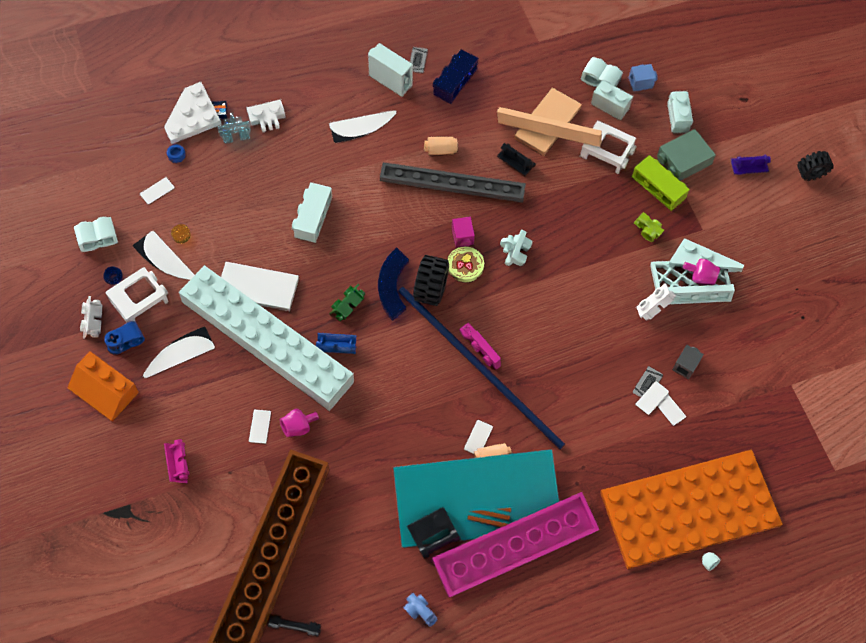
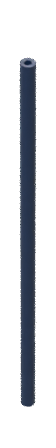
[398,287,565,450]

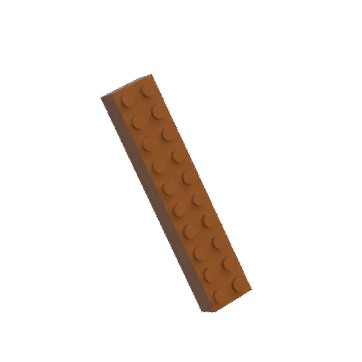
[208,449,330,643]

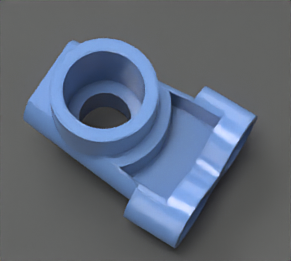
[403,593,438,626]

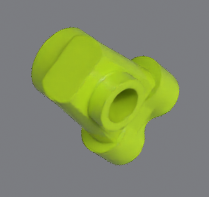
[634,212,664,242]

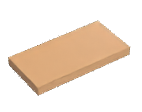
[514,88,582,156]

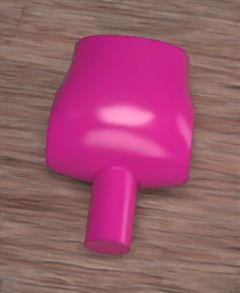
[682,258,720,285]
[280,409,319,437]

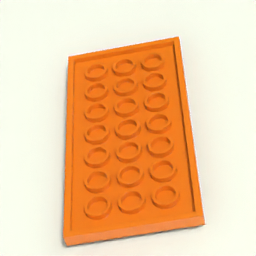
[600,449,782,569]

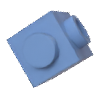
[629,64,657,91]

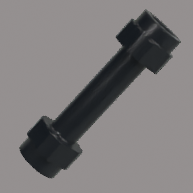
[268,614,321,637]

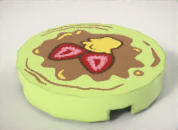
[448,246,484,282]

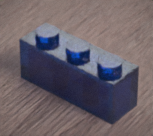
[432,49,479,104]

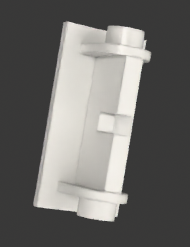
[637,283,676,320]
[80,296,102,339]

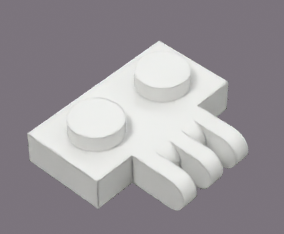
[247,100,286,132]

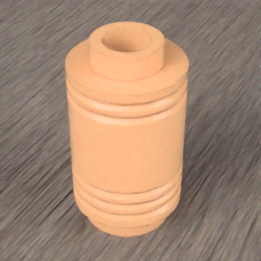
[424,137,458,155]
[474,443,512,458]

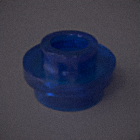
[103,266,123,285]

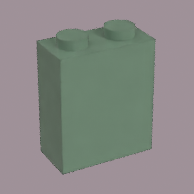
[657,129,716,181]

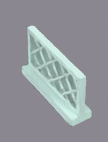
[650,261,735,305]

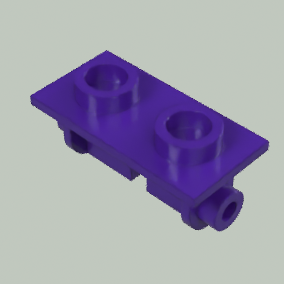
[730,154,771,175]

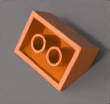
[67,351,139,422]

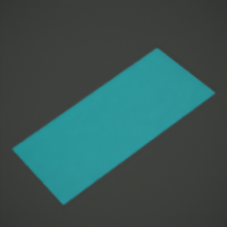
[393,449,559,547]

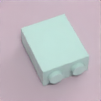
[368,43,413,97]

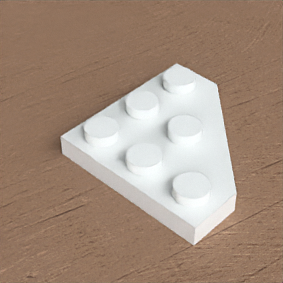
[164,82,221,144]

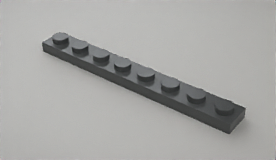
[380,162,526,203]

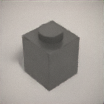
[672,345,704,379]

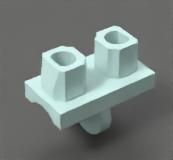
[500,230,533,266]

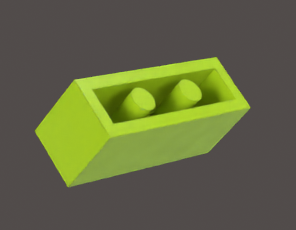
[632,155,690,211]

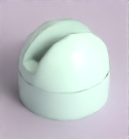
[702,552,721,571]

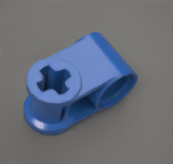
[104,321,145,355]

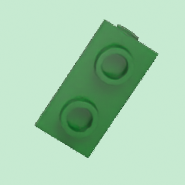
[329,284,365,321]

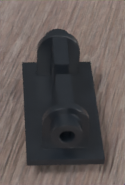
[497,143,536,176]

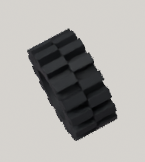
[797,151,834,181]

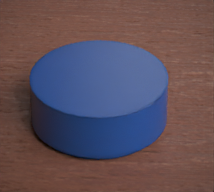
[167,144,186,163]

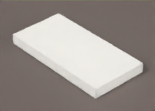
[221,262,299,311]

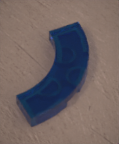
[378,247,409,321]

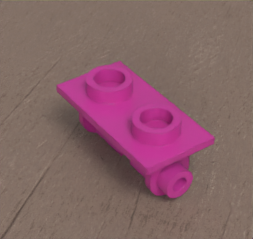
[164,439,190,483]

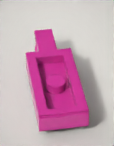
[460,322,501,370]

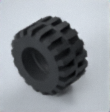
[413,255,449,306]

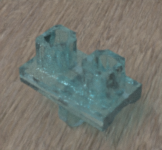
[217,113,251,144]

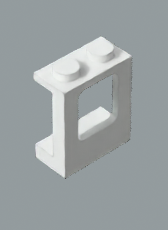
[580,120,637,174]
[105,267,169,323]

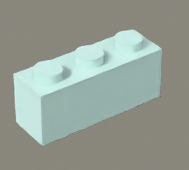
[292,182,332,243]

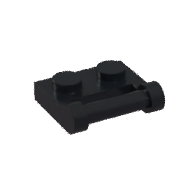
[407,507,461,559]

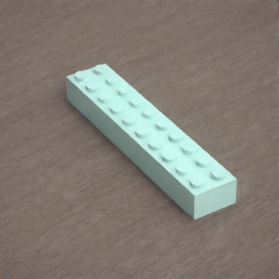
[179,265,354,411]

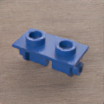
[316,333,356,354]

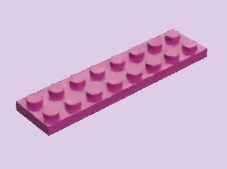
[432,492,599,598]

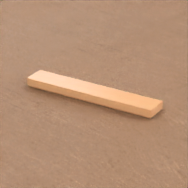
[497,107,602,147]

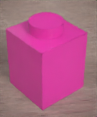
[452,217,475,247]

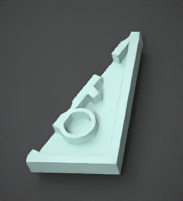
[668,238,744,272]

